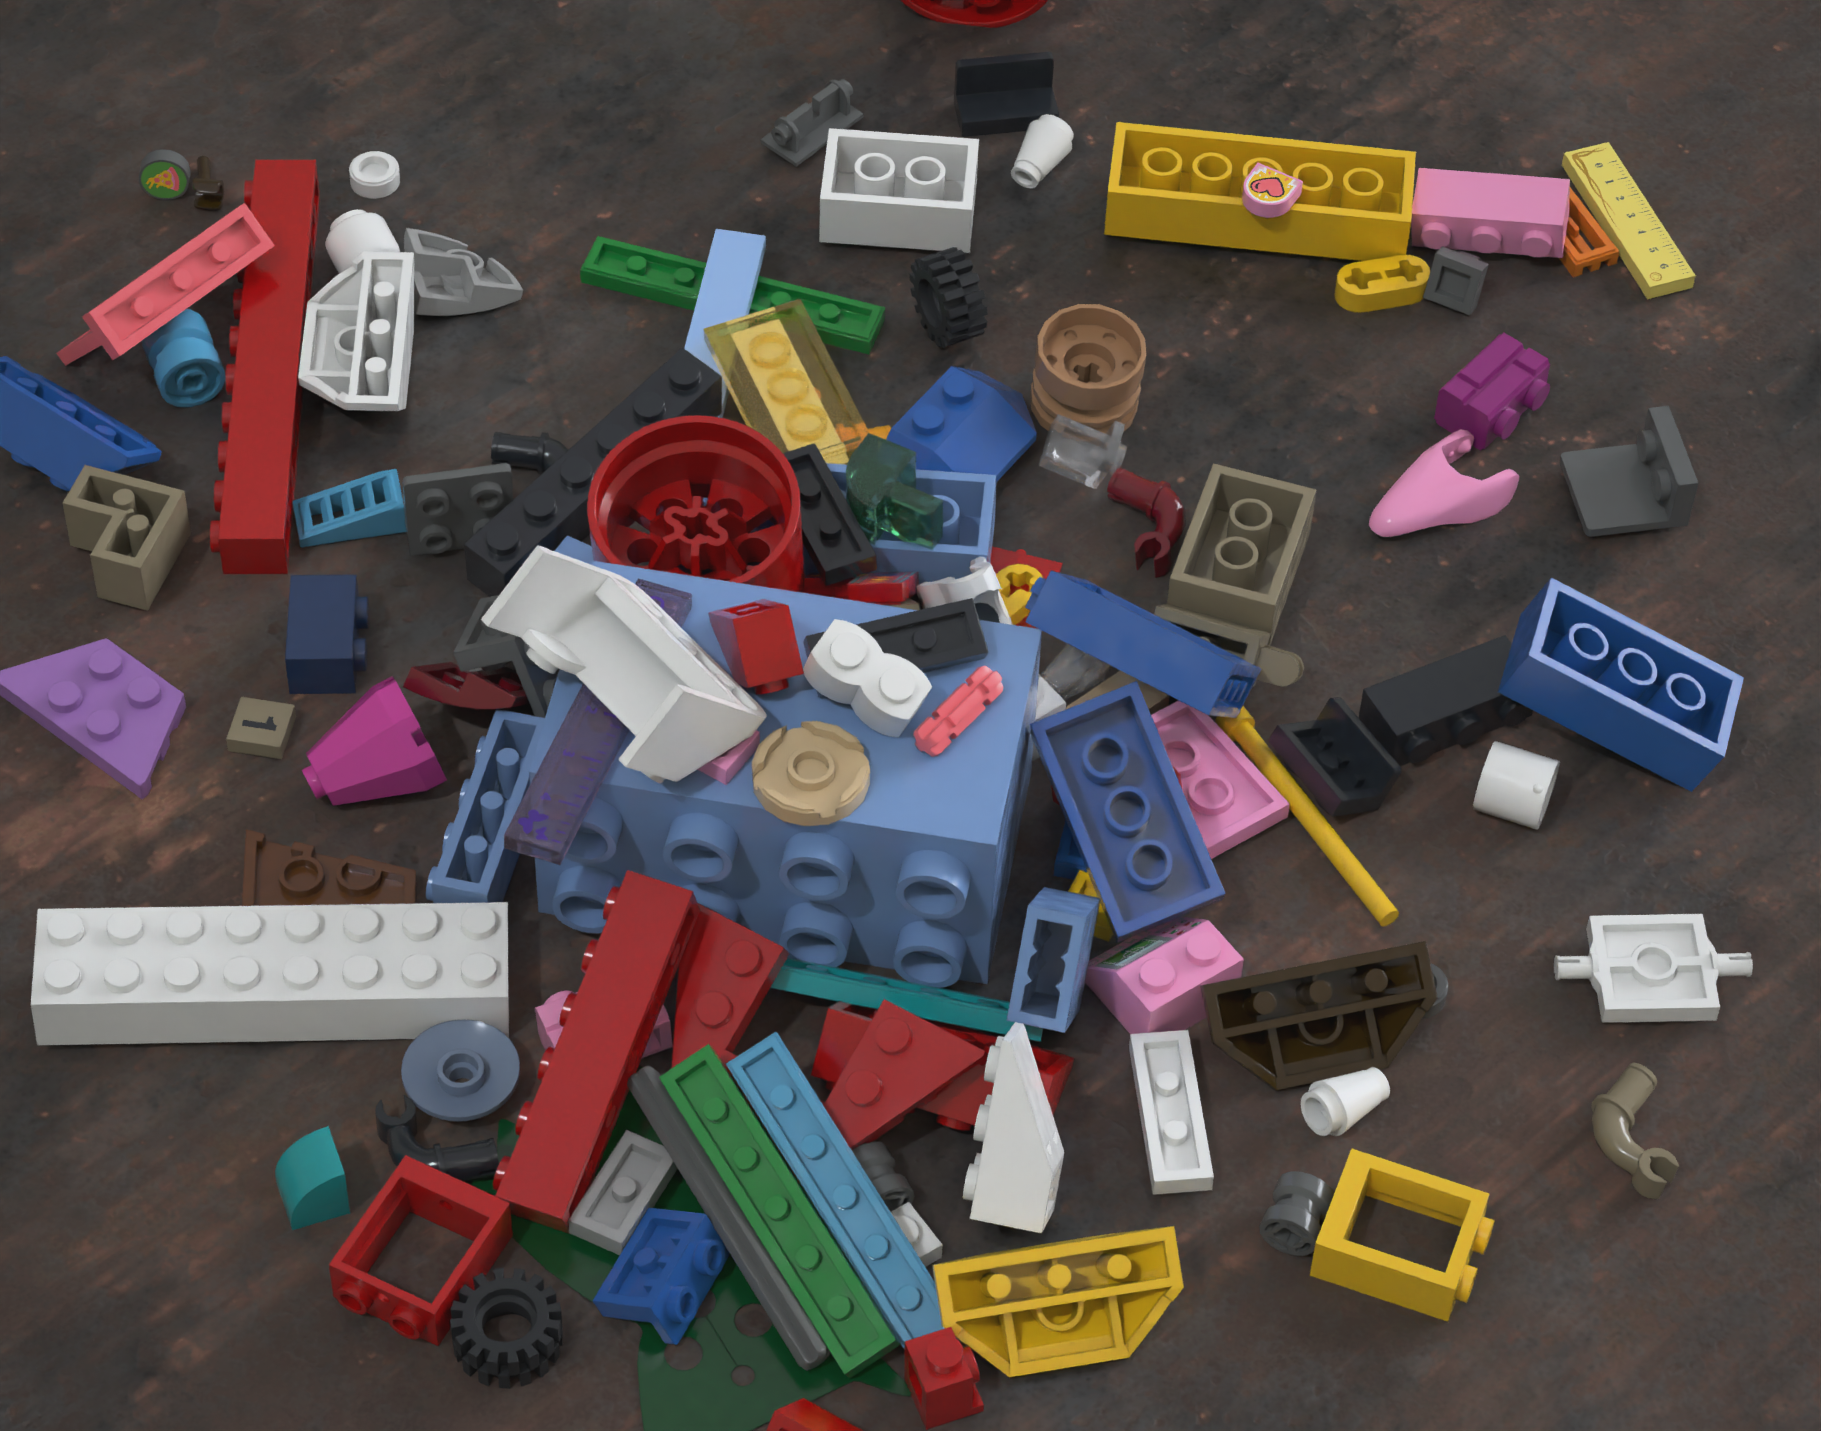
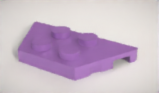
[0,638,186,799]

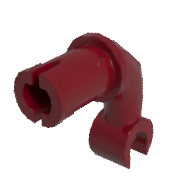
[1107,467,1186,578]

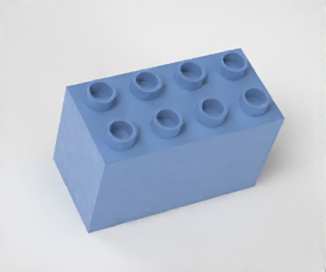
[529,561,1042,988]

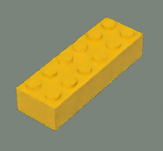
[1104,122,1416,261]

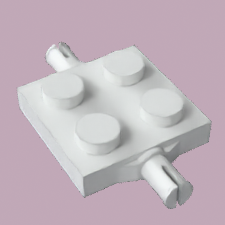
[1554,914,1753,1023]

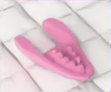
[1369,429,1519,537]

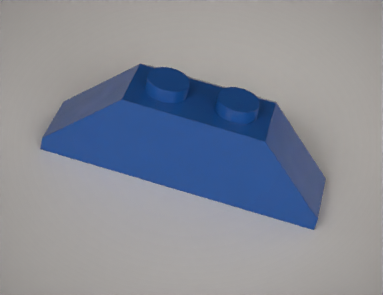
[0,356,162,491]
[873,366,1037,483]

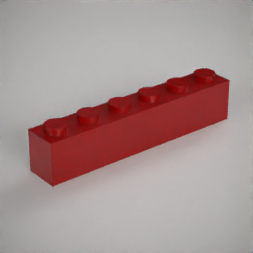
[493,870,700,1234]

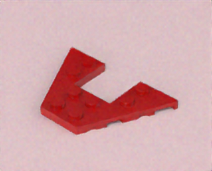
[672,903,988,1186]

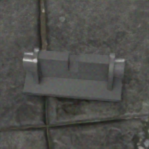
[760,79,864,167]

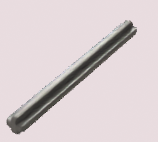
[627,1066,830,1371]

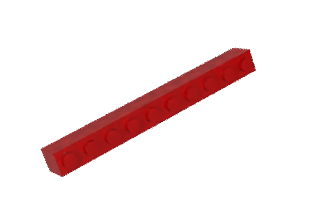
[210,160,320,574]

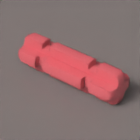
[913,666,1004,757]

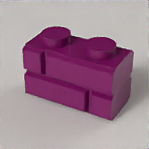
[1434,332,1550,451]

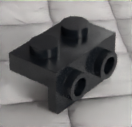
[1268,697,1401,817]

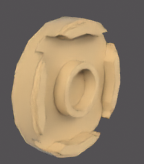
[752,721,870,826]

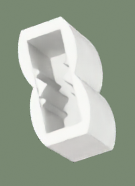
[803,619,932,738]

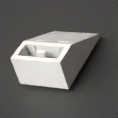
[963,1022,1064,1233]

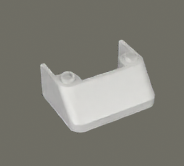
[481,545,767,783]

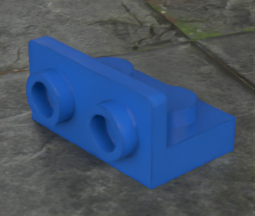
[593,1208,729,1345]

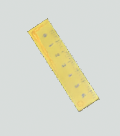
[1562,142,1696,299]

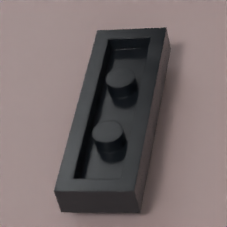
[783,443,877,586]
[803,598,989,697]

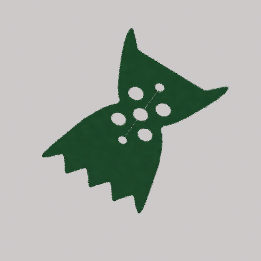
[463,1065,911,1431]

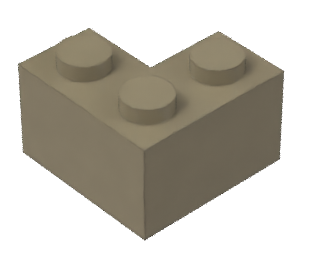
[63,465,191,611]

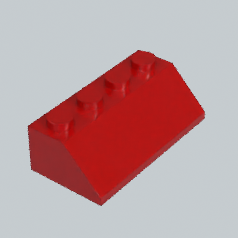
[811,1001,1075,1130]

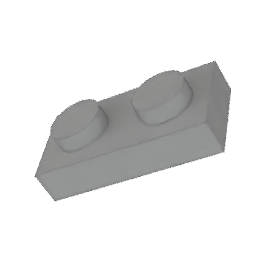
[568,1130,678,1255]

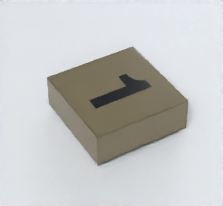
[226,697,296,759]

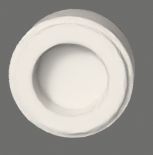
[349,151,400,199]

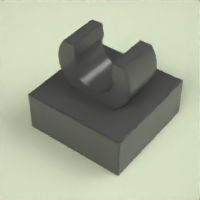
[1423,246,1489,315]

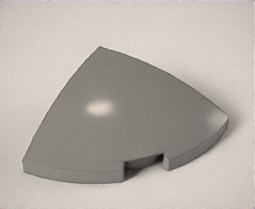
[404,228,523,316]

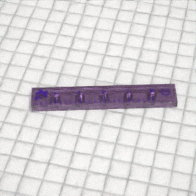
[504,578,692,865]

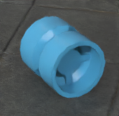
[142,309,226,407]

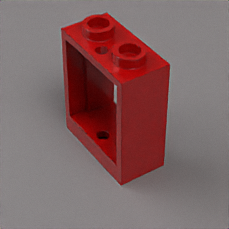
[329,1155,513,1346]

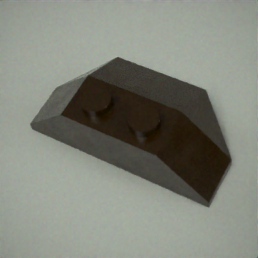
[1200,941,1438,1090]

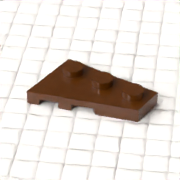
[242,829,417,906]

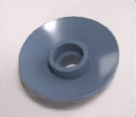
[401,1019,520,1121]

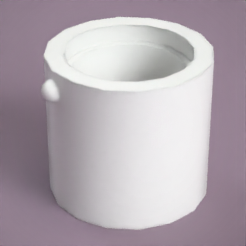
[1473,741,1560,830]

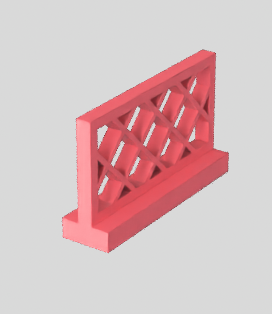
[56,203,275,366]

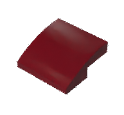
[403,662,530,709]

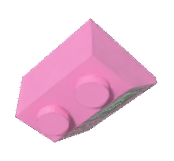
[1085,917,1244,1034]

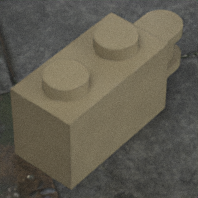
[1154,603,1304,687]

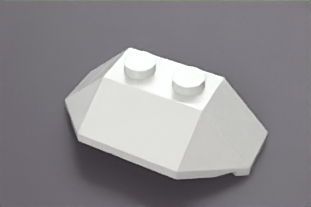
[298,251,414,411]

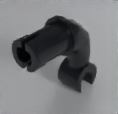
[491,432,568,474]
[375,1095,499,1181]

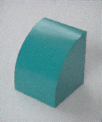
[275,1126,350,1230]

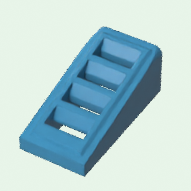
[292,469,406,547]

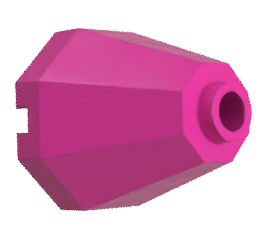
[302,676,447,806]

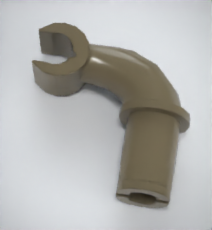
[1591,1062,1679,1199]

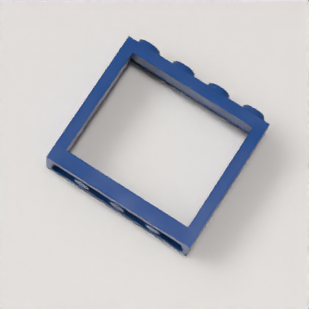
[1025,571,1261,718]

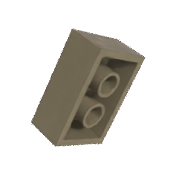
[1167,463,1316,645]

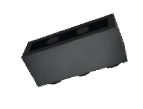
[1358,635,1533,766]

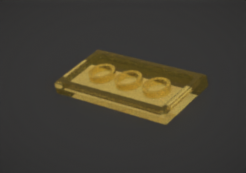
[703,299,875,464]

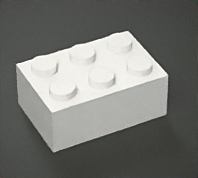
[819,128,979,253]

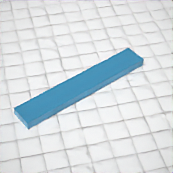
[726,1032,960,1348]

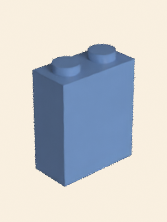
[1007,887,1101,1033]

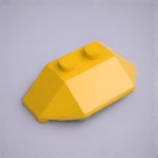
[932,1226,1184,1377]

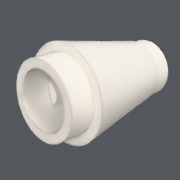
[1011,114,1074,189]
[1301,1067,1390,1136]

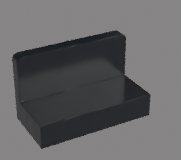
[954,52,1059,137]

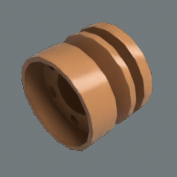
[1030,304,1146,444]

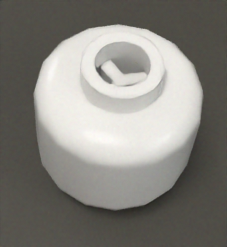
[325,209,400,274]

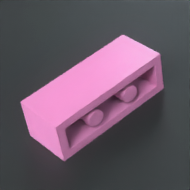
[1411,168,1570,258]

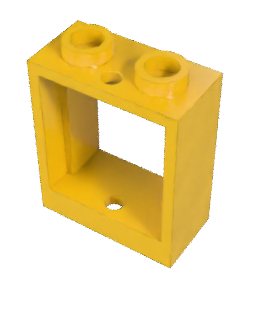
[1310,1148,1495,1322]

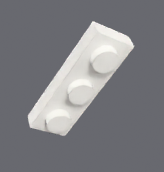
[1129,1030,1214,1195]

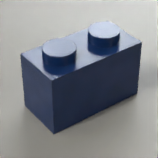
[285,575,369,694]

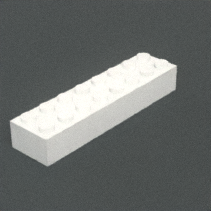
[31,902,509,1045]

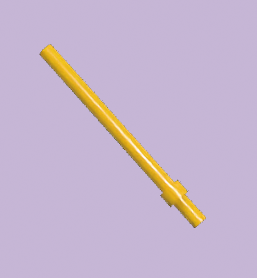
[1215,706,1399,927]

